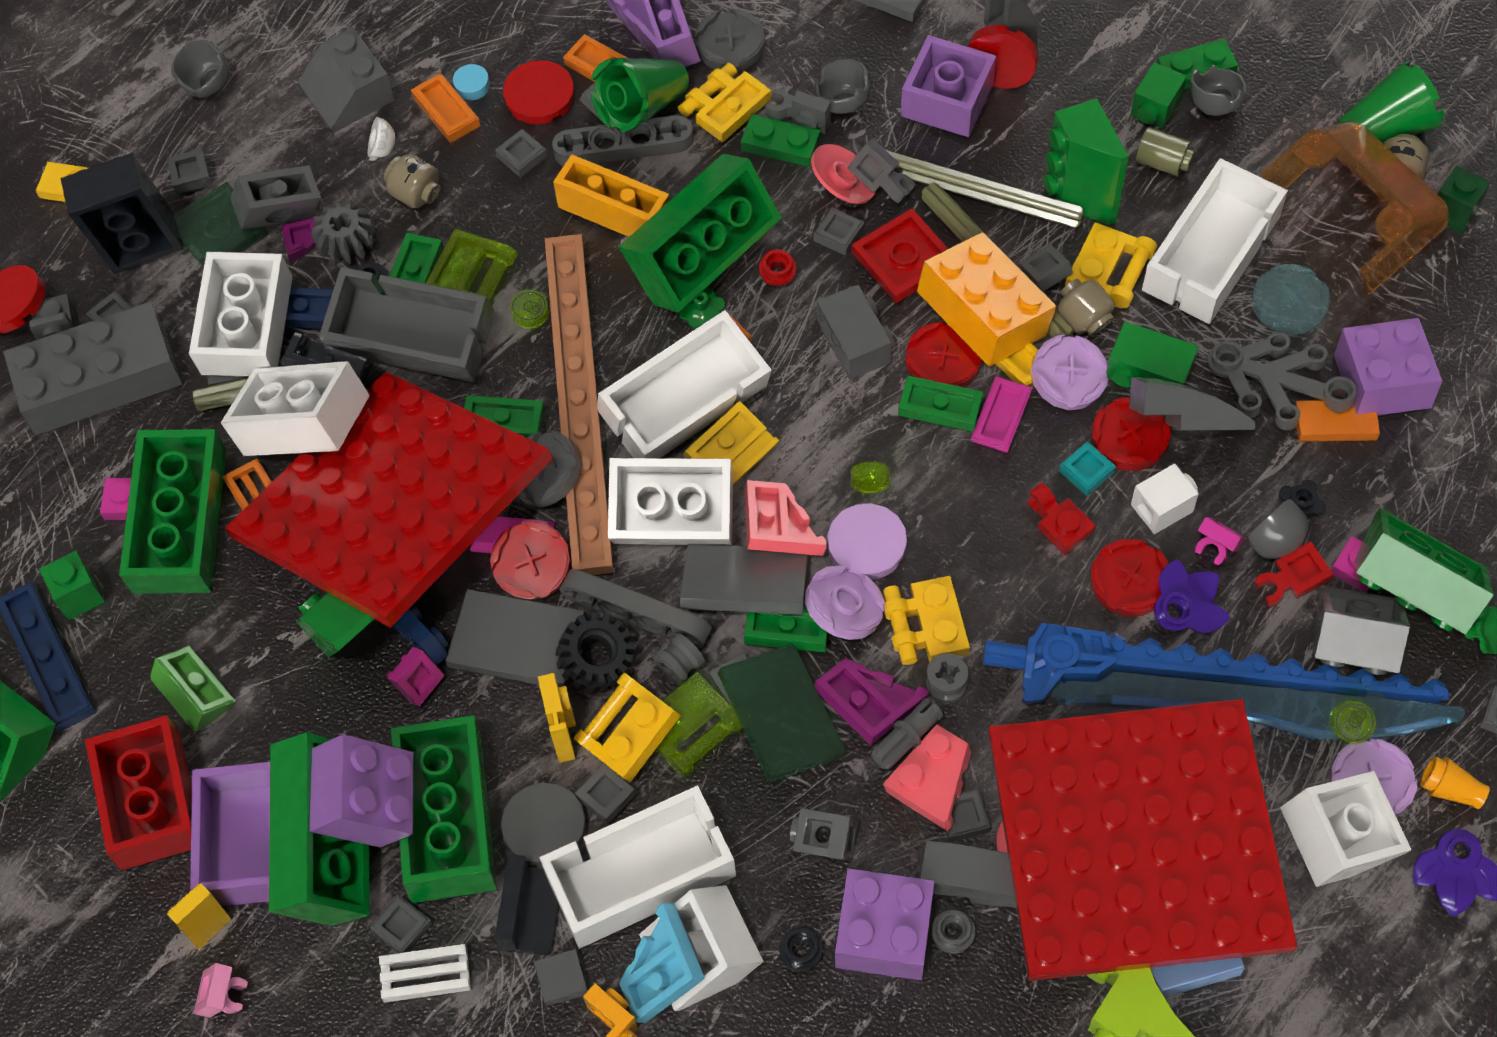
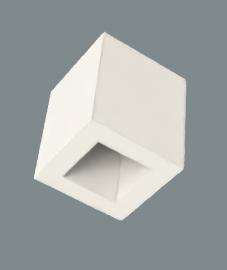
[1131,464,1199,534]

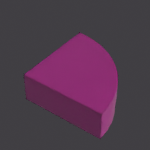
[281,218,316,262]

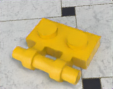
[678,63,772,143]
[883,576,970,665]

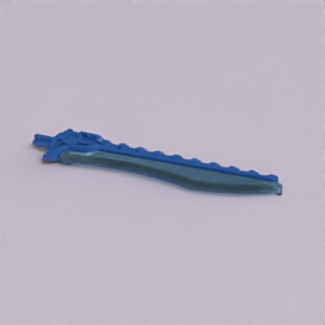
[983,623,1465,740]

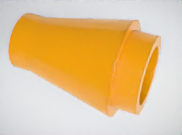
[1420,756,1490,809]

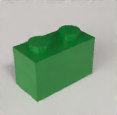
[1106,321,1199,388]

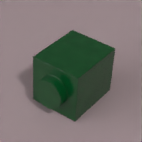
[1429,165,1491,234]

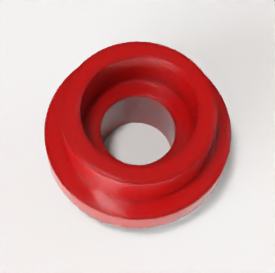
[759,249,797,286]

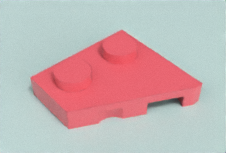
[744,480,827,556]

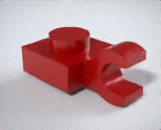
[1027,482,1096,556]

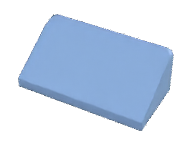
[1150,958,1245,998]

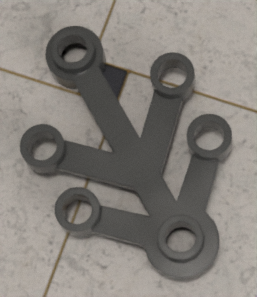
[1207,332,1357,430]

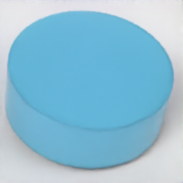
[453,64,490,100]

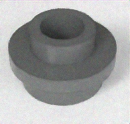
[931,910,975,954]

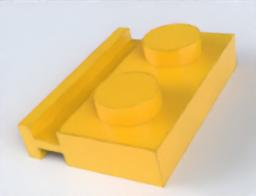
[683,401,779,486]
[538,673,576,763]

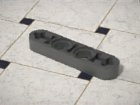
[552,115,693,166]
[560,569,711,649]

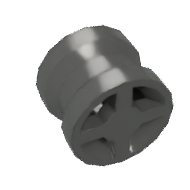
[653,633,705,685]
[926,653,968,704]

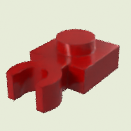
[1254,541,1333,607]

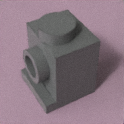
[790,808,859,862]

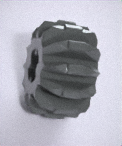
[311,201,376,265]

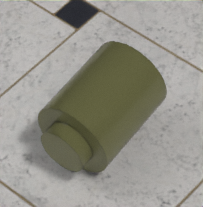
[1136,127,1195,176]

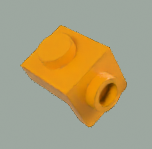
[583,983,638,1037]

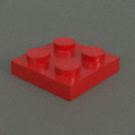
[852,208,948,304]

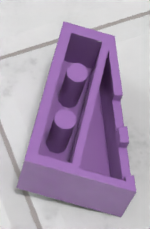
[606,0,700,67]

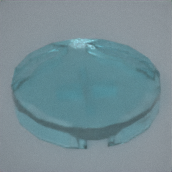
[1251,264,1331,335]

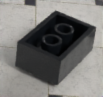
[60,153,183,274]

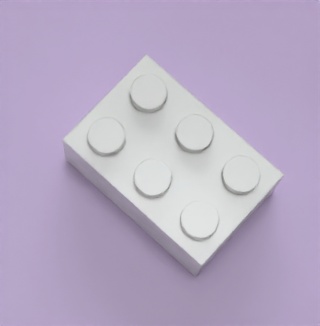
[189,252,292,376]
[221,361,370,456]
[608,458,733,545]

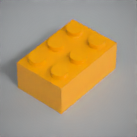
[917,232,1056,367]

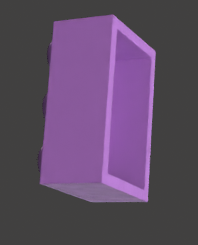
[190,762,270,906]

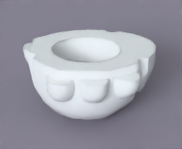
[368,117,395,161]

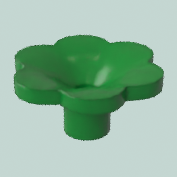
[678,288,725,330]
[1465,605,1497,654]

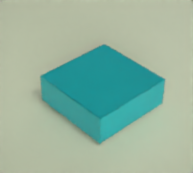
[1059,441,1116,496]

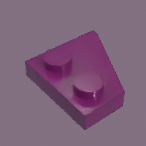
[814,658,930,745]

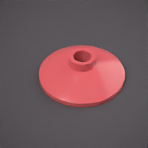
[811,144,876,204]

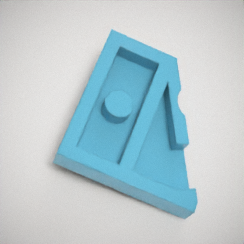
[619,903,705,1023]

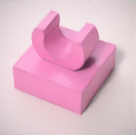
[193,963,248,1018]

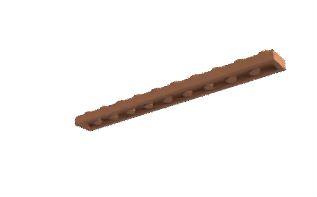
[545,234,614,575]

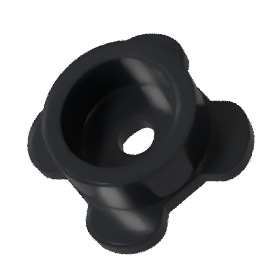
[1279,480,1326,520]

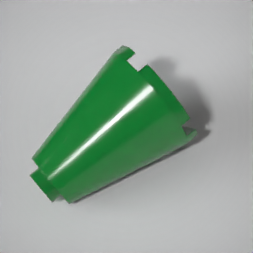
[591,58,689,132]
[1334,61,1445,153]

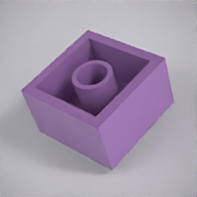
[901,35,996,137]
[1334,318,1442,416]
[309,734,413,847]
[835,868,934,981]

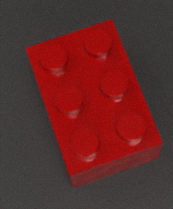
[85,715,192,871]

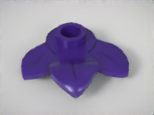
[1154,559,1230,634]
[1413,829,1497,916]

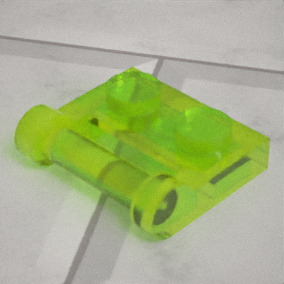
[426,229,517,304]
[655,672,747,778]

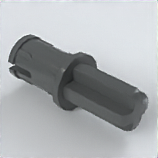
[871,698,943,769]

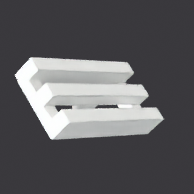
[379,944,471,1003]

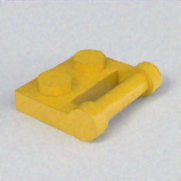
[1065,222,1158,308]
[573,672,681,782]

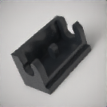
[280,332,373,385]

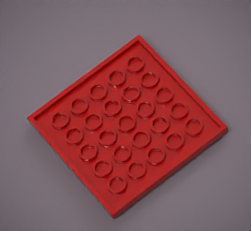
[225,372,553,628]
[988,699,1298,981]

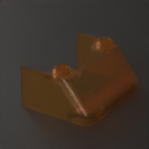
[1260,121,1449,295]

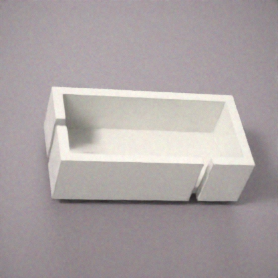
[1142,158,1288,324]
[597,310,771,458]
[539,785,736,949]

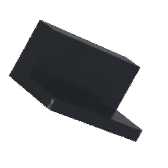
[495,854,559,955]

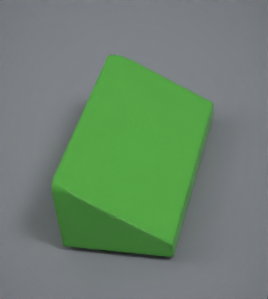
[150,646,236,732]

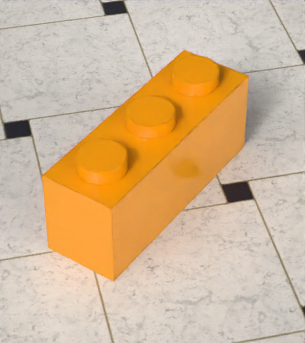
[553,154,670,237]

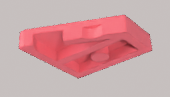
[883,724,972,832]

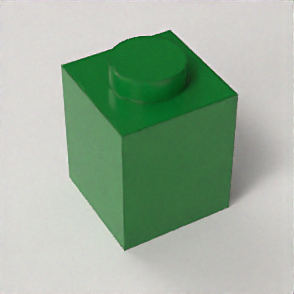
[1131,62,1187,129]
[39,551,105,621]

